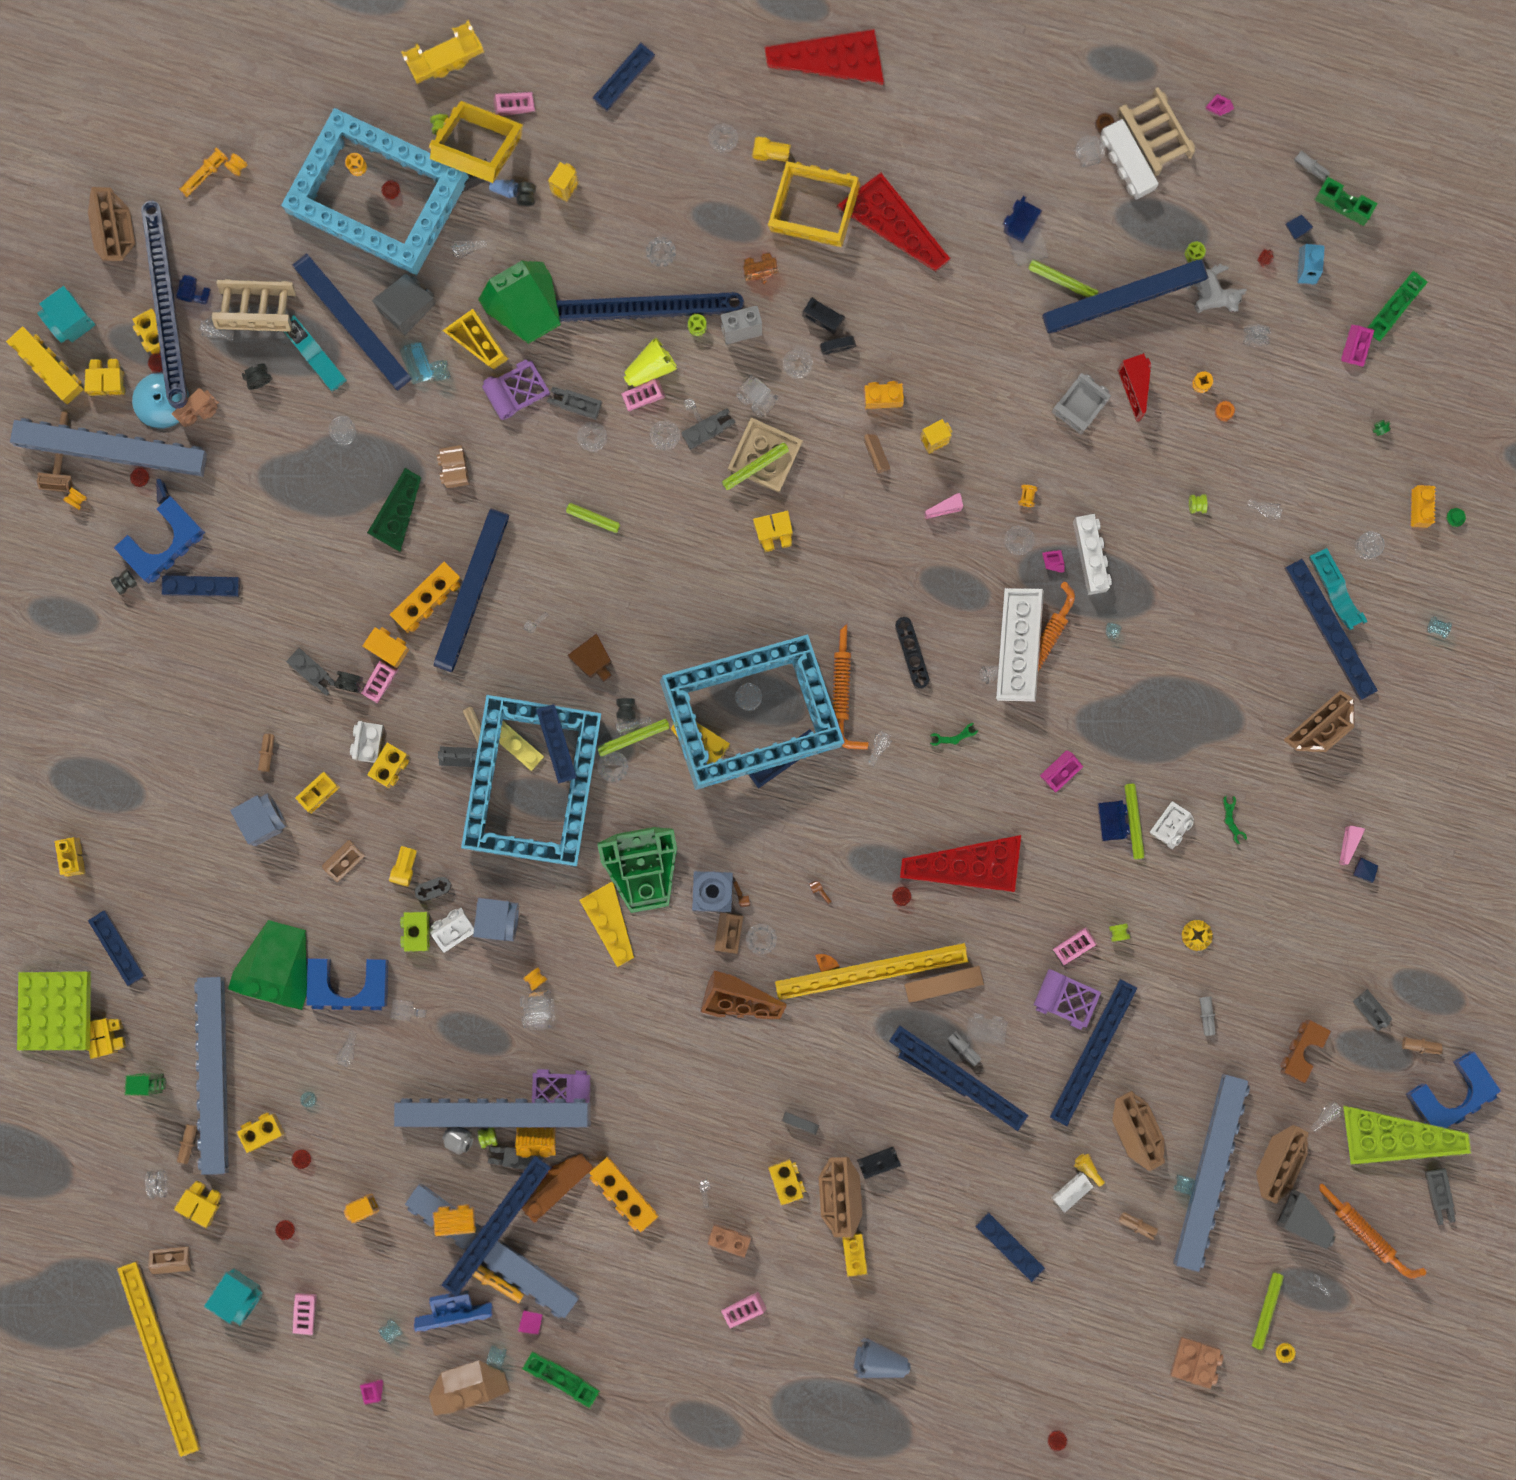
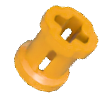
[1018,484,1038,507]

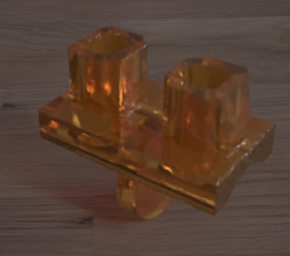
[743,252,778,284]

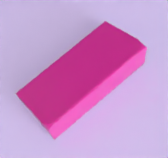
[1341,325,1374,367]
[1040,750,1083,793]

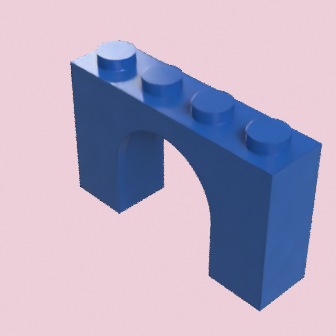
[114,496,205,584]
[307,959,389,1010]
[1406,1051,1501,1129]

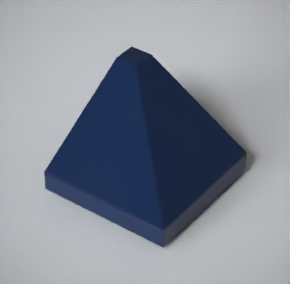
[1285,214,1313,240]
[156,479,170,504]
[1353,858,1378,883]

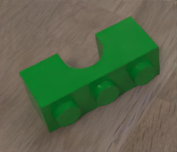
[1314,177,1378,226]
[125,1073,166,1096]

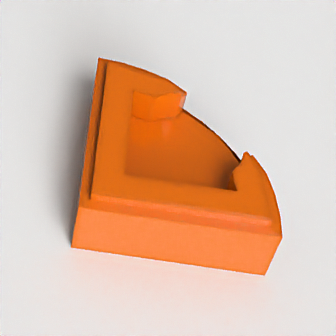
[815,954,840,972]

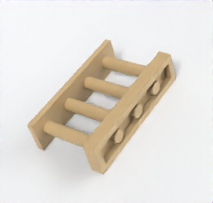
[1117,87,1195,177]
[212,279,296,331]

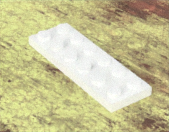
[996,589,1044,702]

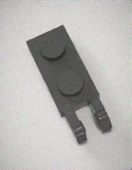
[547,387,602,420]
[681,408,736,450]
[286,648,335,696]
[487,1146,544,1169]
[1425,1168,1455,1225]

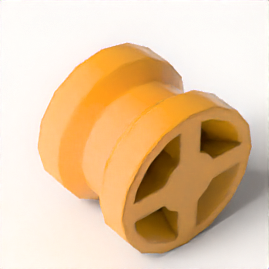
[224,153,248,177]
[345,153,367,176]
[1192,371,1213,393]
[63,487,87,510]
[523,967,548,991]

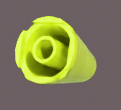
[624,337,677,387]

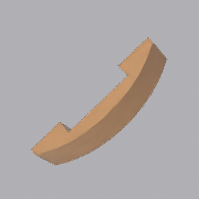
[904,966,984,1003]

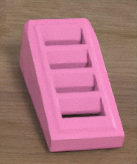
[494,92,535,117]
[622,379,665,411]
[924,493,963,519]
[361,660,399,703]
[1339,826,1365,865]
[1053,927,1097,965]
[721,1292,767,1328]
[293,1293,317,1335]

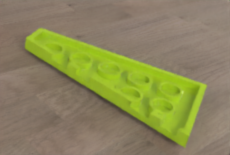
[1343,1105,1471,1164]

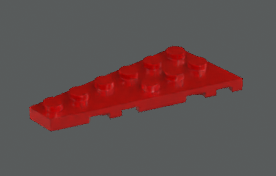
[764,29,884,85]
[836,172,951,272]
[900,835,1022,892]

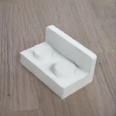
[350,721,384,763]
[1150,802,1194,849]
[429,908,474,953]
[1051,1172,1093,1212]

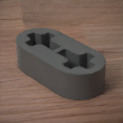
[415,877,451,901]
[782,1112,820,1135]

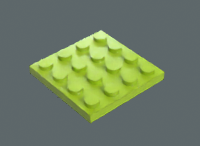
[17,971,91,1050]

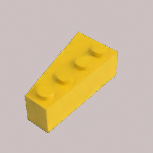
[6,326,84,405]

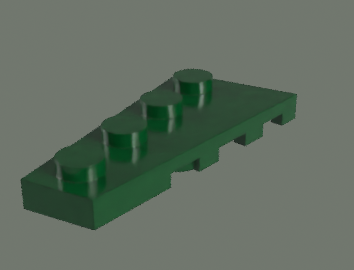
[367,468,422,553]

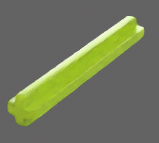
[1029,260,1098,298]
[722,442,789,490]
[597,719,669,756]
[1124,783,1144,859]
[1252,1272,1284,1350]

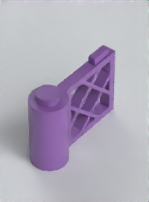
[482,360,550,420]
[1034,969,1101,1030]
[532,1069,591,1102]

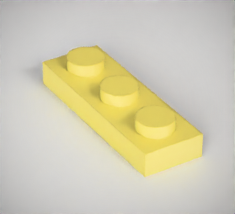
[499,721,544,771]

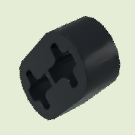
[819,336,856,355]

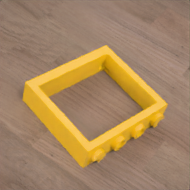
[429,101,523,183]
[768,162,860,247]

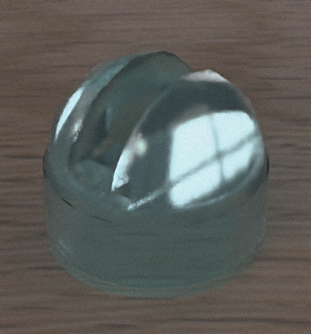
[1105,623,1122,638]
[300,1092,317,1108]

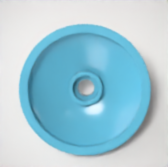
[132,372,189,429]

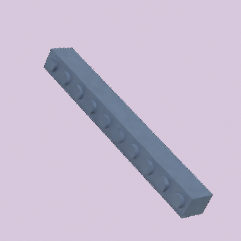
[10,418,207,477]
[194,977,229,1175]
[1173,1074,1250,1272]
[394,1098,591,1127]
[405,1183,580,1318]

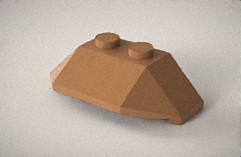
[88,187,135,261]
[1284,690,1355,752]
[1112,1091,1165,1171]
[1256,1125,1308,1204]
[819,1157,862,1237]
[429,1360,510,1416]

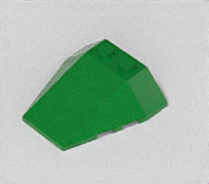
[478,261,561,344]
[597,827,677,913]
[228,920,307,1010]

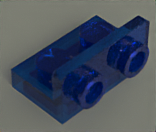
[1003,195,1042,243]
[1097,800,1130,842]

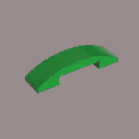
[1367,270,1428,342]
[522,1351,600,1409]

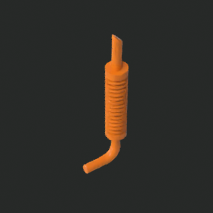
[1038,582,1075,672]
[832,623,868,750]
[1319,1183,1426,1279]

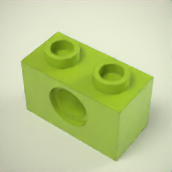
[400,912,430,952]

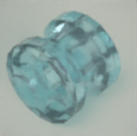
[429,360,451,381]
[1173,1174,1196,1195]
[378,1319,403,1344]
[486,1345,507,1369]

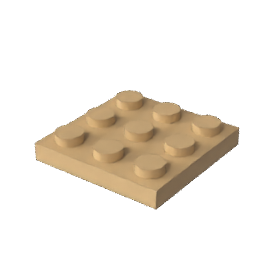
[728,418,803,493]

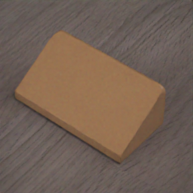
[864,434,890,474]
[322,840,365,882]
[714,912,743,954]
[149,1246,191,1274]

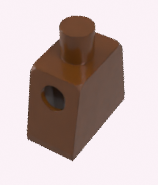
[567,634,612,682]

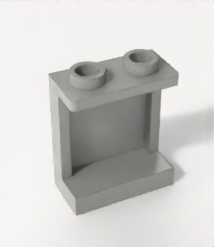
[721,306,762,345]
[1052,373,1111,435]

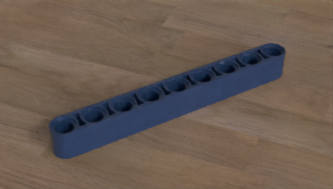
[292,253,412,391]
[1042,259,1209,334]
[433,508,509,673]

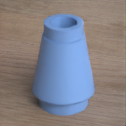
[489,180,518,198]

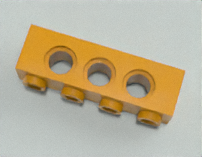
[389,562,462,633]
[589,1156,659,1233]

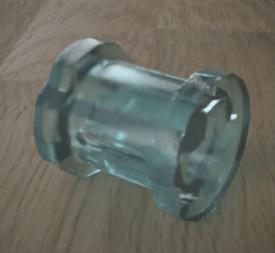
[1427,616,1452,639]

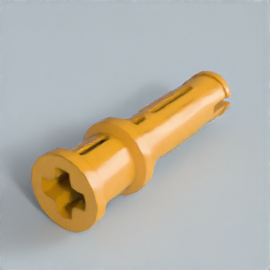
[179,147,229,198]
[473,1265,524,1304]

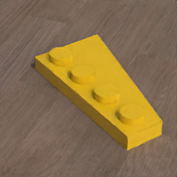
[579,882,634,967]

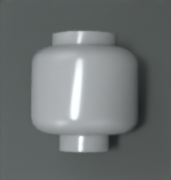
[443,1127,473,1155]

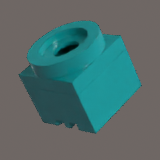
[37,285,96,343]
[204,1268,263,1326]

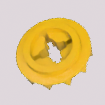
[1182,920,1213,951]

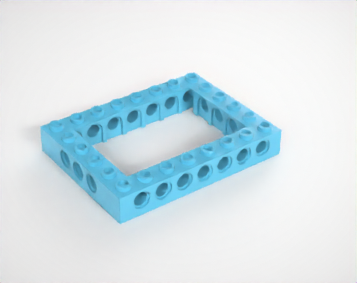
[281,108,469,276]
[660,635,844,790]
[461,695,601,867]

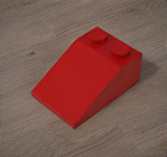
[1117,353,1152,422]

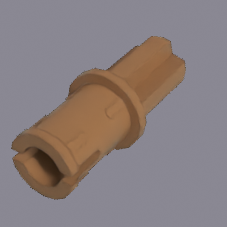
[257,733,275,772]
[1402,1037,1443,1055]
[177,1124,197,1164]
[1119,1212,1158,1240]

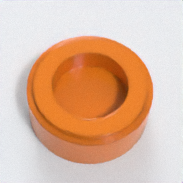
[1215,401,1235,421]

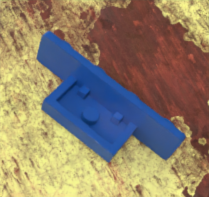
[414,1290,492,1332]

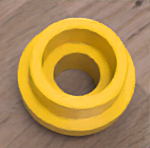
[1275,1343,1296,1363]

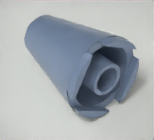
[854,1338,911,1378]

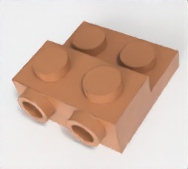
[172,388,219,428]
[1170,1337,1223,1389]

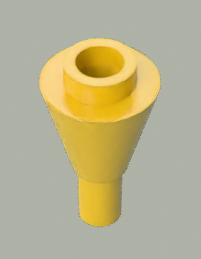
[1074,1154,1105,1187]

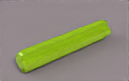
[566,503,620,533]

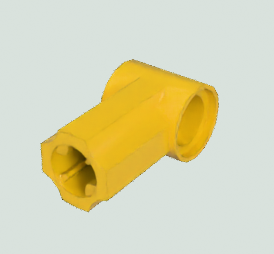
[752,137,790,162]
[389,846,417,887]

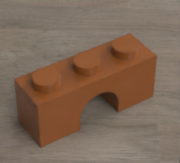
[1280,1020,1331,1083]

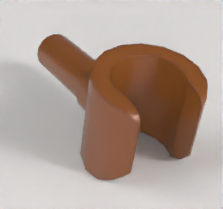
[733,881,750,907]
[809,881,832,904]

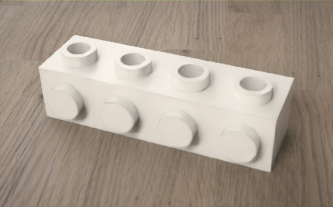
[1100,119,1159,200]
[1073,514,1112,595]

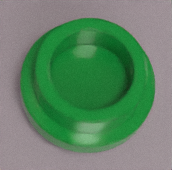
[1372,420,1391,436]
[1446,508,1466,527]

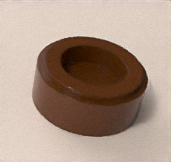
[1095,113,1115,133]

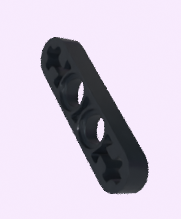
[895,617,929,689]

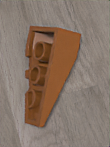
[700,970,787,1019]
[521,1153,594,1223]

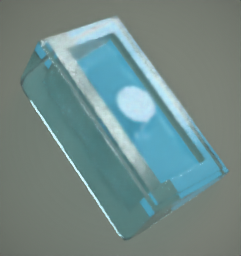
[400,342,434,385]

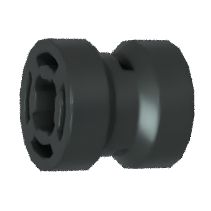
[516,182,536,206]
[110,569,138,595]
[616,698,635,719]

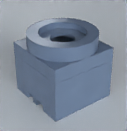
[230,793,287,846]
[692,871,733,913]
[473,898,519,942]

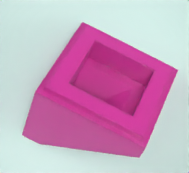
[1205,94,1234,116]
[1042,550,1065,573]
[518,1310,543,1334]
[360,1379,383,1404]

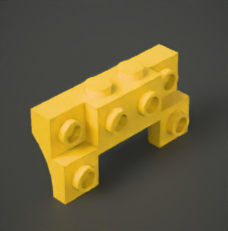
[401,20,484,84]

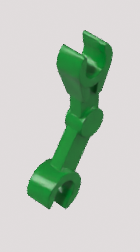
[930,723,978,746]
[1222,796,1247,844]

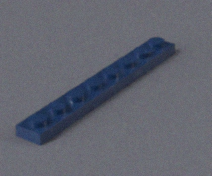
[1284,558,1378,701]
[1049,979,1137,1126]
[889,1025,1029,1131]
[441,1156,551,1297]

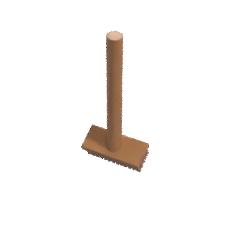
[37,412,73,492]

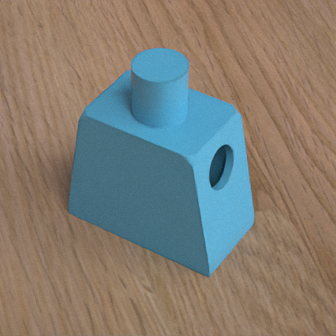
[1297,244,1324,284]

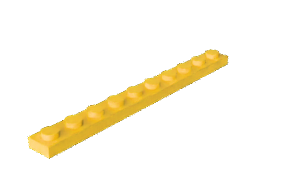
[775,943,968,1000]
[117,1261,200,1457]

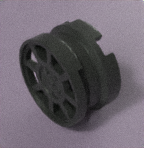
[241,363,272,390]
[334,671,363,693]

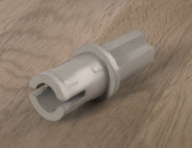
[1294,150,1330,181]
[1199,997,1216,1036]
[947,1031,981,1066]

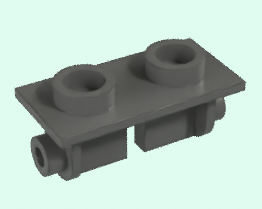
[438,746,478,767]
[1352,989,1392,1031]

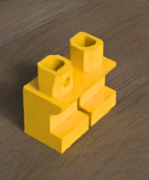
[84,359,125,396]
[753,511,793,552]
[54,837,85,877]
[88,1018,126,1059]
[174,1180,222,1228]

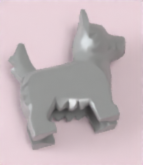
[1186,264,1247,314]

